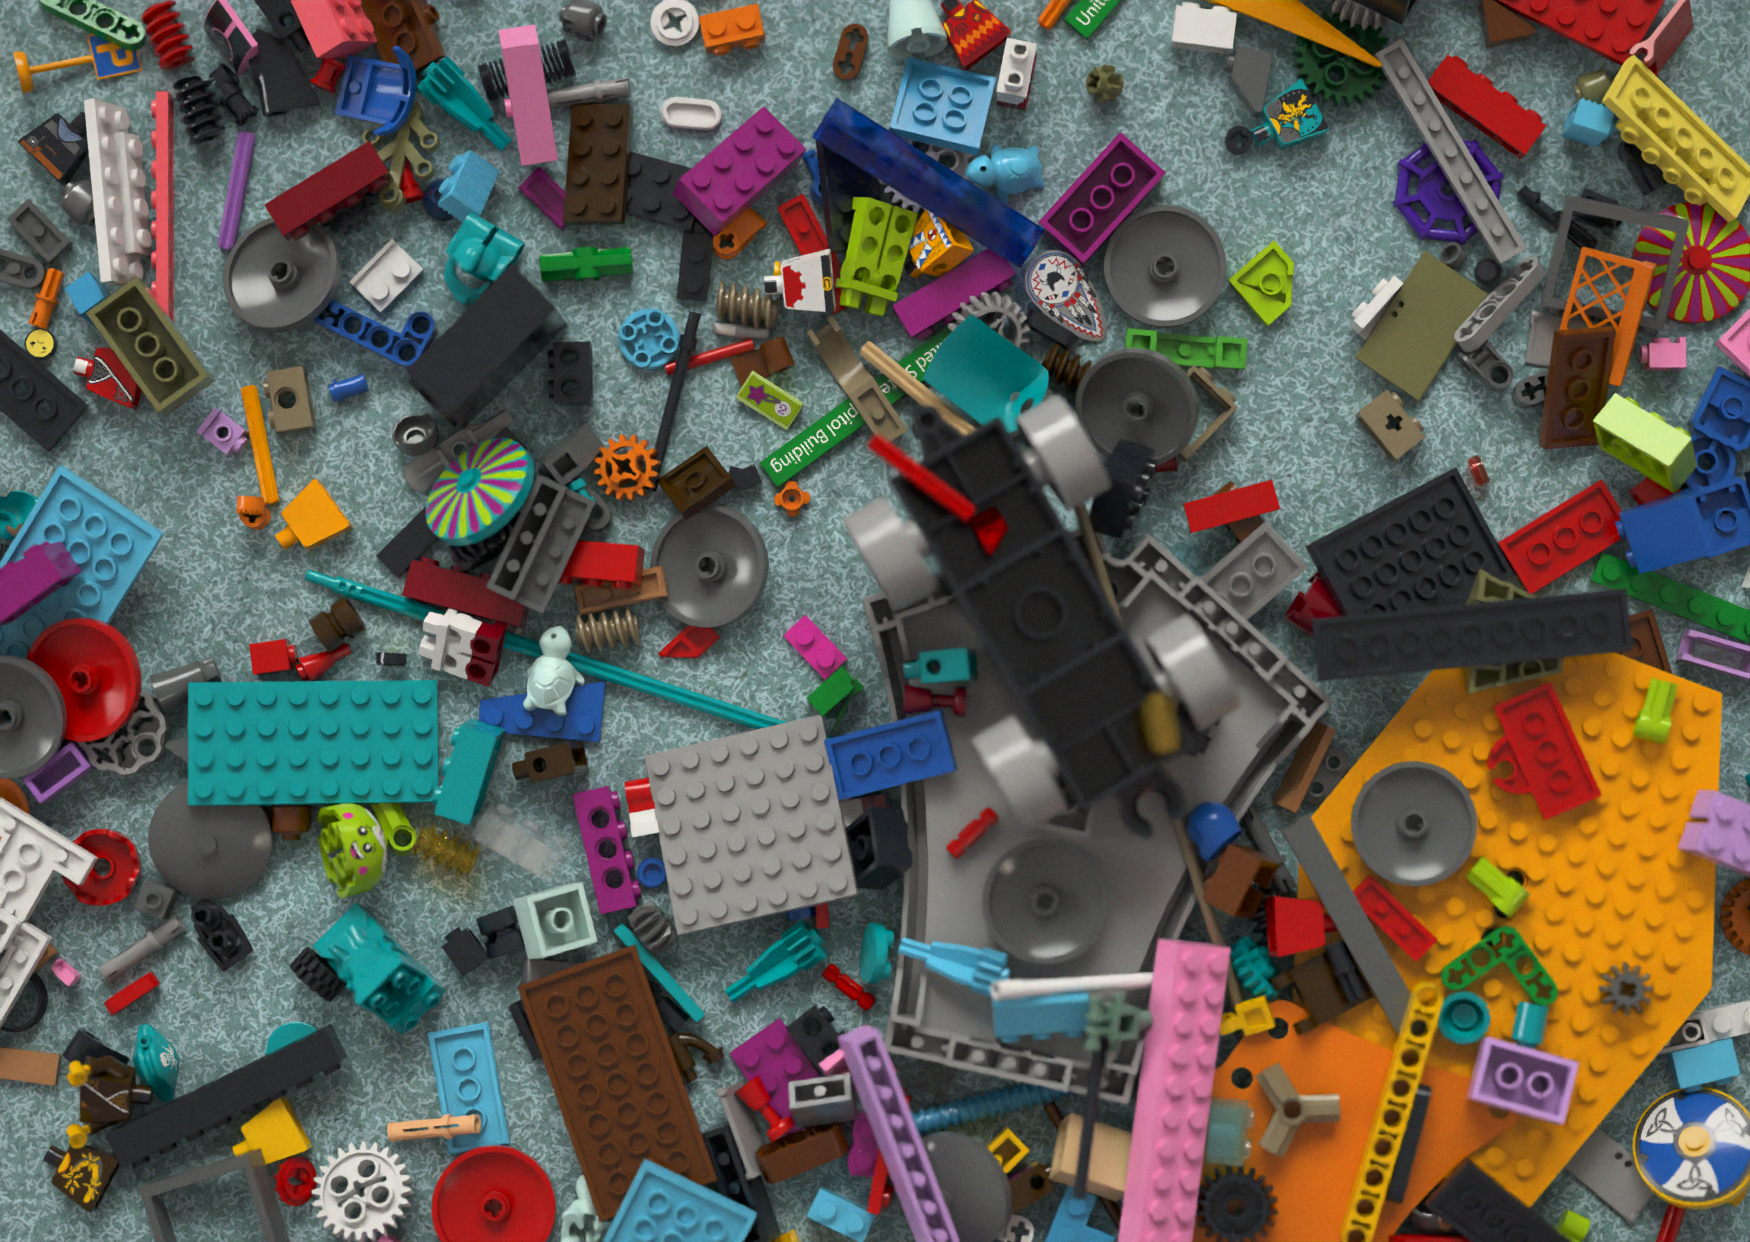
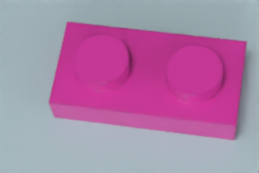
[783,615,847,680]

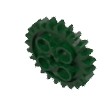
[1292,12,1389,108]

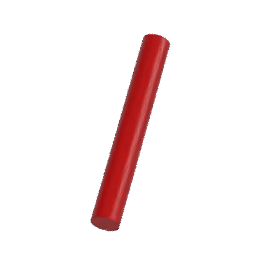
[665,338,755,376]

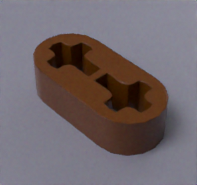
[833,23,868,82]

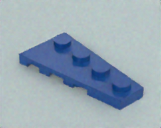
[478,681,606,742]

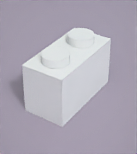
[1170,2,1237,55]

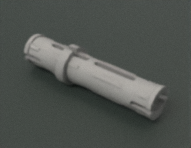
[547,77,631,109]
[99,913,187,982]

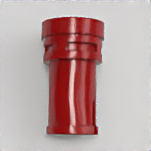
[400,157,424,205]

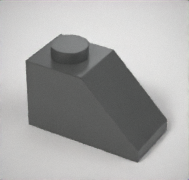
[1225,46,1273,118]

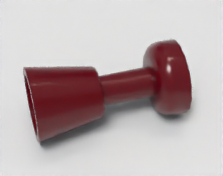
[903,684,967,717]

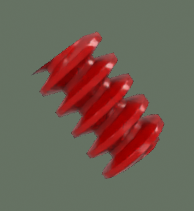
[141,0,195,70]

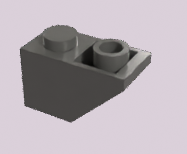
[537,422,604,486]

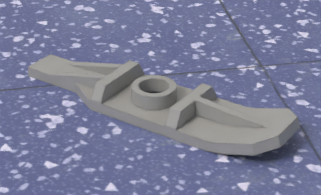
[404,410,514,492]

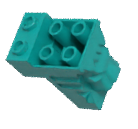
[313,902,446,1034]

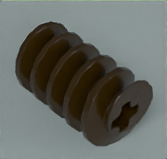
[1041,343,1092,395]

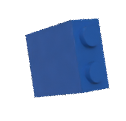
[1615,488,1714,574]

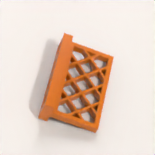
[1560,246,1657,387]

